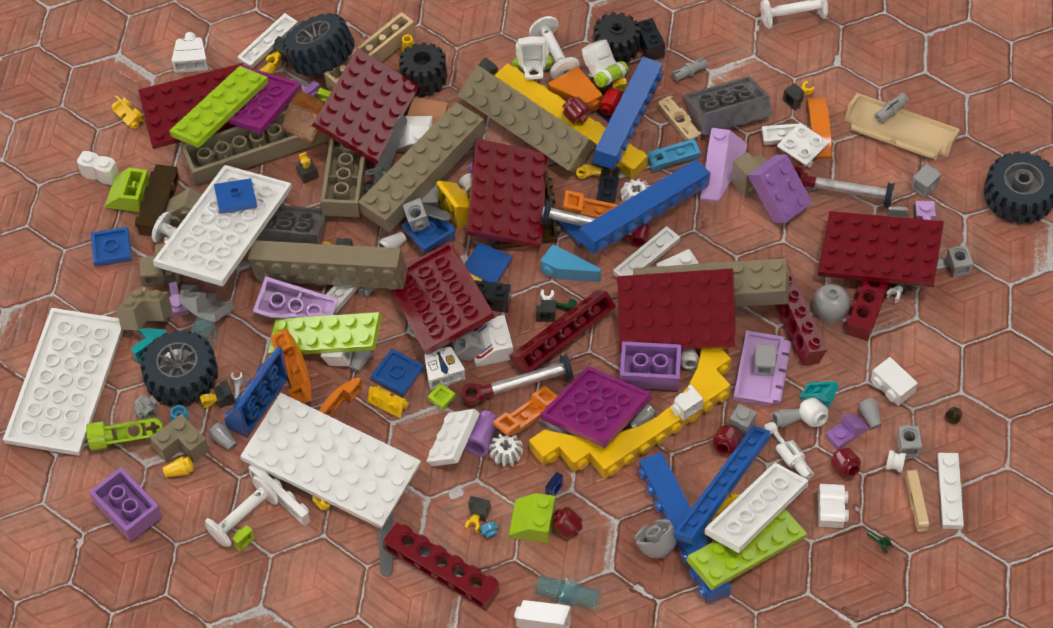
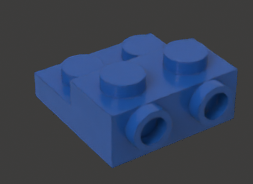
[402,216,456,254]

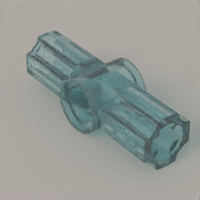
[536,575,600,609]

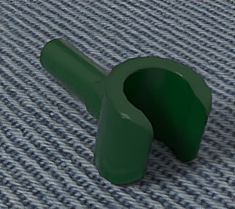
[556,299,577,312]
[867,530,894,554]

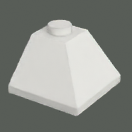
[396,116,433,152]

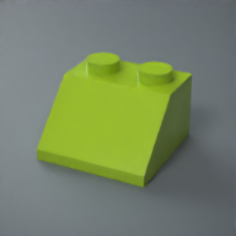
[508,493,555,543]

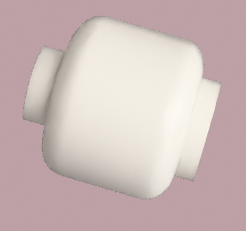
[799,398,828,427]

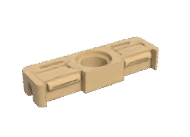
[658,96,702,141]
[905,470,929,533]

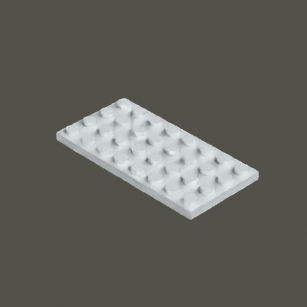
[153,165,292,286]
[3,308,124,456]
[240,393,421,529]

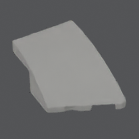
[179,284,234,322]

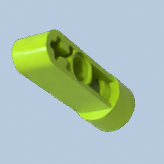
[86,417,164,451]

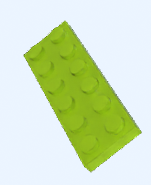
[170,66,269,148]
[268,312,382,354]
[686,509,807,591]

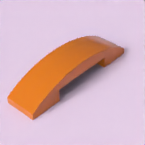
[807,98,832,159]
[563,190,623,218]
[271,329,311,404]
[319,377,363,417]
[492,386,558,435]

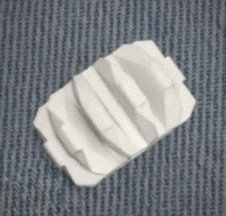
[621,178,651,202]
[489,434,523,467]

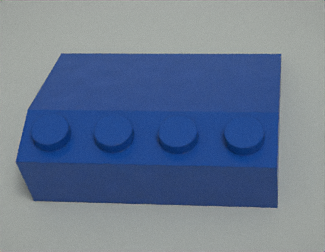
[225,346,288,438]

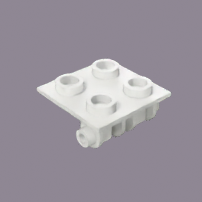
[777,123,829,168]

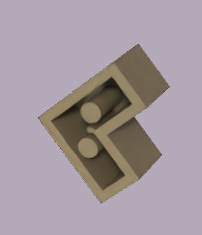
[731,152,767,197]
[165,188,202,226]
[139,243,181,287]
[116,289,173,330]
[150,414,209,462]

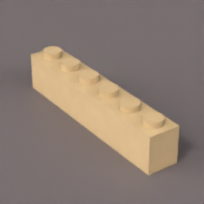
[324,12,415,91]

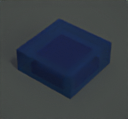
[545,472,564,496]

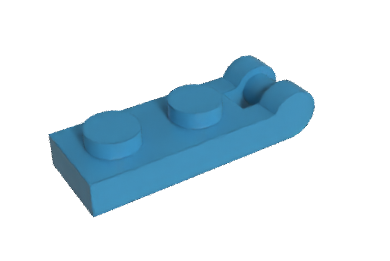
[646,139,701,172]

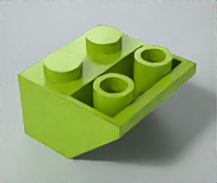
[105,167,150,212]

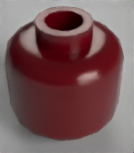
[562,97,590,124]
[712,425,741,455]
[831,448,861,478]
[552,507,583,537]

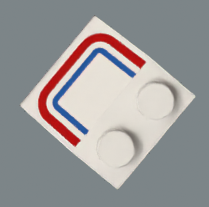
[472,315,513,367]

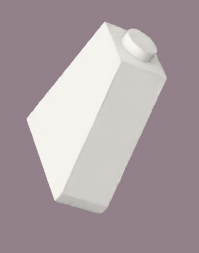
[514,600,571,628]

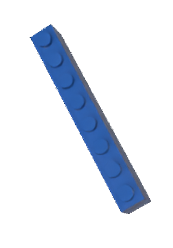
[593,57,664,170]
[579,159,711,254]
[637,452,731,604]

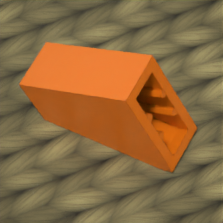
[548,66,603,113]

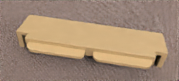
[844,93,960,160]

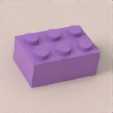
[748,155,813,223]
[620,342,681,391]
[89,467,162,542]

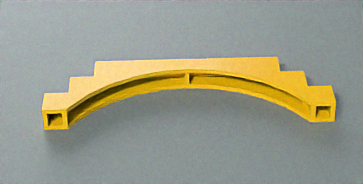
[529,348,731,479]

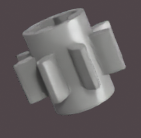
[133,395,159,419]

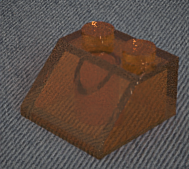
[282,90,325,143]

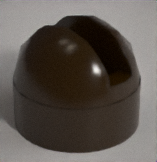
[945,407,962,424]

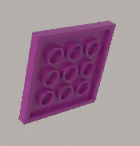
[226,65,302,134]
[540,366,652,448]

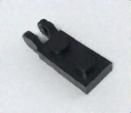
[596,167,620,204]

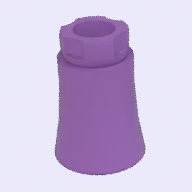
[464,411,497,456]

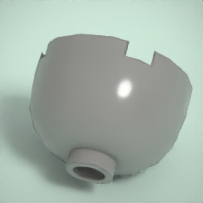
[811,284,851,324]
[635,519,677,558]

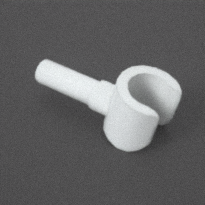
[231,372,244,400]
[763,422,785,444]

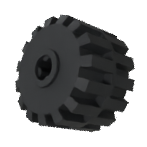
[593,12,640,63]
[399,42,448,95]

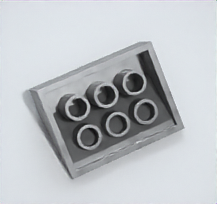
[682,76,772,135]
[250,205,328,249]

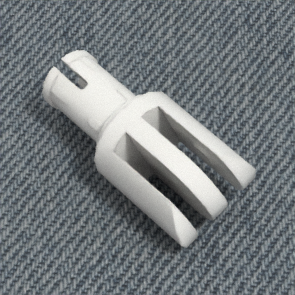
[776,439,814,480]

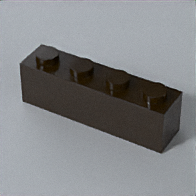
[135,164,180,236]

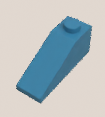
[541,244,601,282]

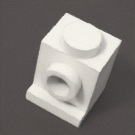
[671,385,703,421]

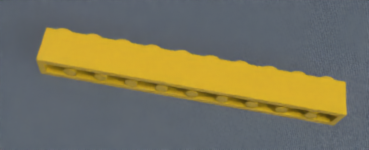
[495,63,648,180]

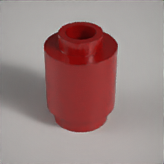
[599,88,622,115]

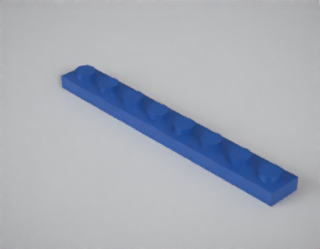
[674,426,771,545]

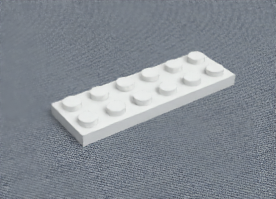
[705,463,809,553]

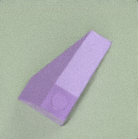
[700,128,747,203]
[253,276,339,318]

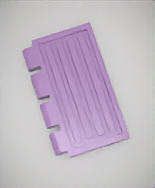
[733,330,792,407]

